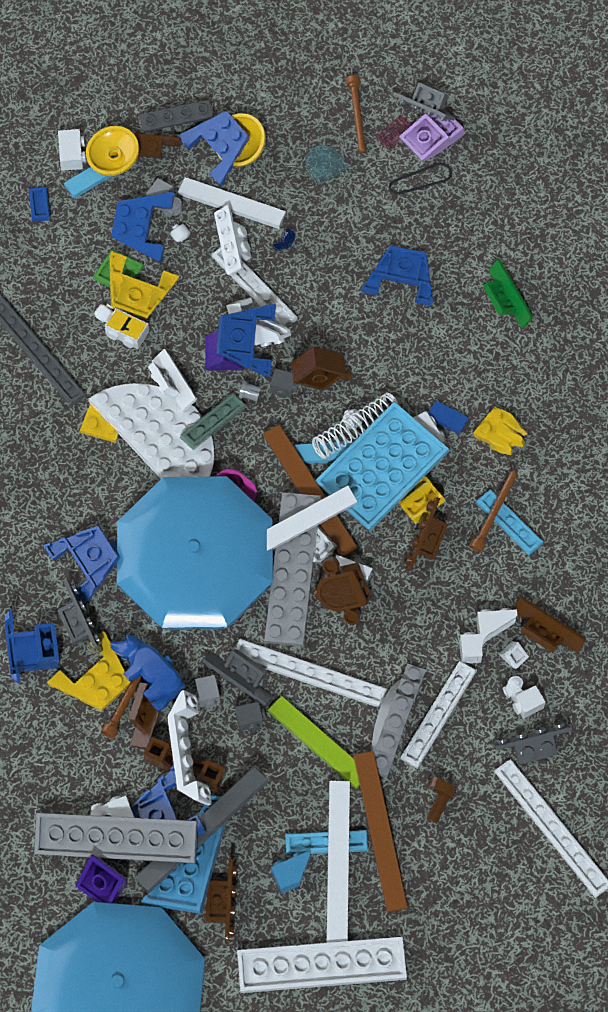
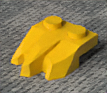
[473,407,527,455]
[398,476,446,524]

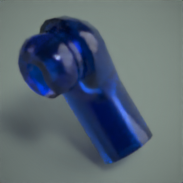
[273,229,295,252]

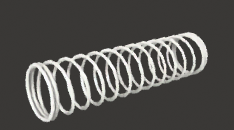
[312,393,399,459]

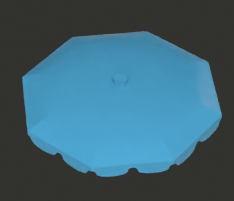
[117,476,273,630]
[31,902,205,1012]

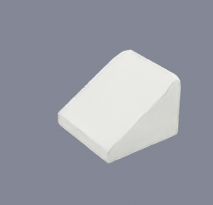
[499,642,529,670]

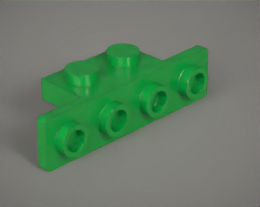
[483,260,533,328]

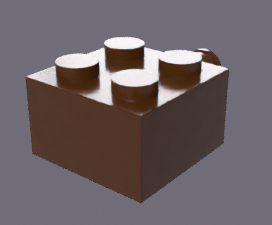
[291,346,352,391]

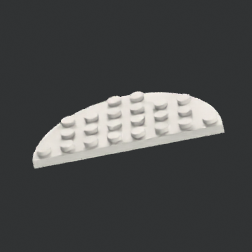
[89,383,214,479]

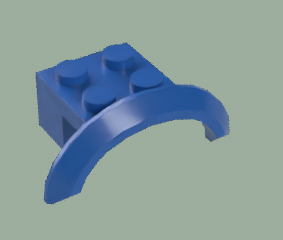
[5,609,59,684]

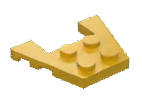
[109,251,179,321]
[47,631,130,711]

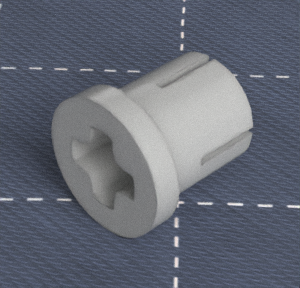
[238,380,261,401]

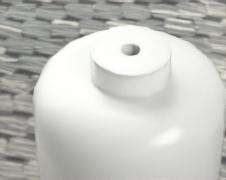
[170,224,190,242]
[94,304,113,322]
[342,409,363,429]

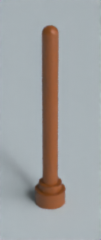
[346,75,366,153]
[468,470,517,553]
[101,676,143,739]

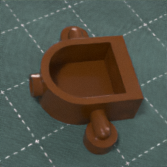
[314,557,372,625]

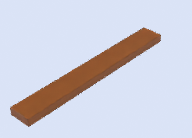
[263,425,358,557]
[353,751,407,913]

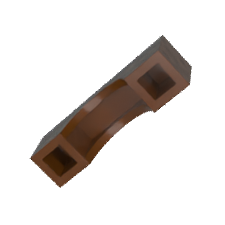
[143,737,226,792]

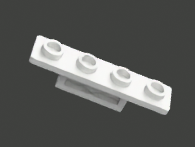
[214,205,251,276]
[148,349,197,411]

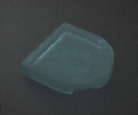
[305,146,348,185]

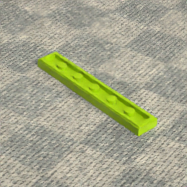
[268,696,359,789]

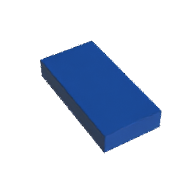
[29,187,50,222]
[428,401,469,435]

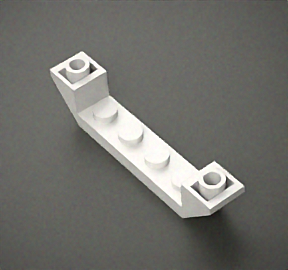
[168,690,211,806]

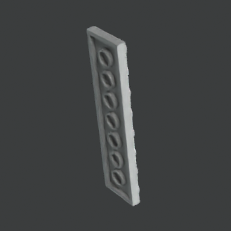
[264,493,321,646]
[34,813,198,863]

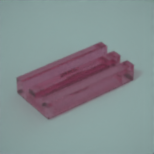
[376,115,412,150]

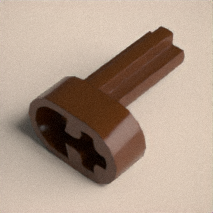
[426,777,457,824]

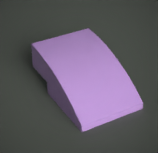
[399,109,465,162]

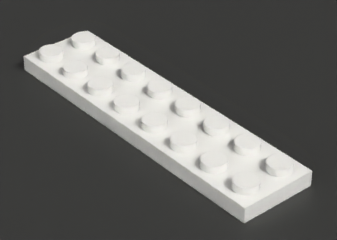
[237,937,407,993]

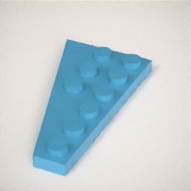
[141,795,226,914]

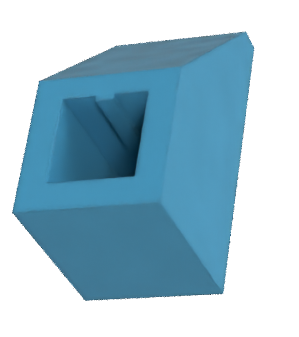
[271,851,310,894]

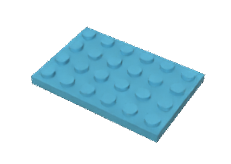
[315,402,449,532]

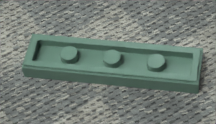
[180,393,246,450]

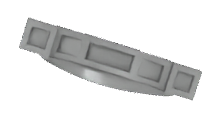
[372,664,426,778]

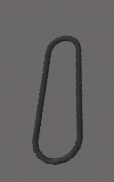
[388,162,452,195]

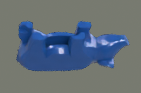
[111,634,186,711]

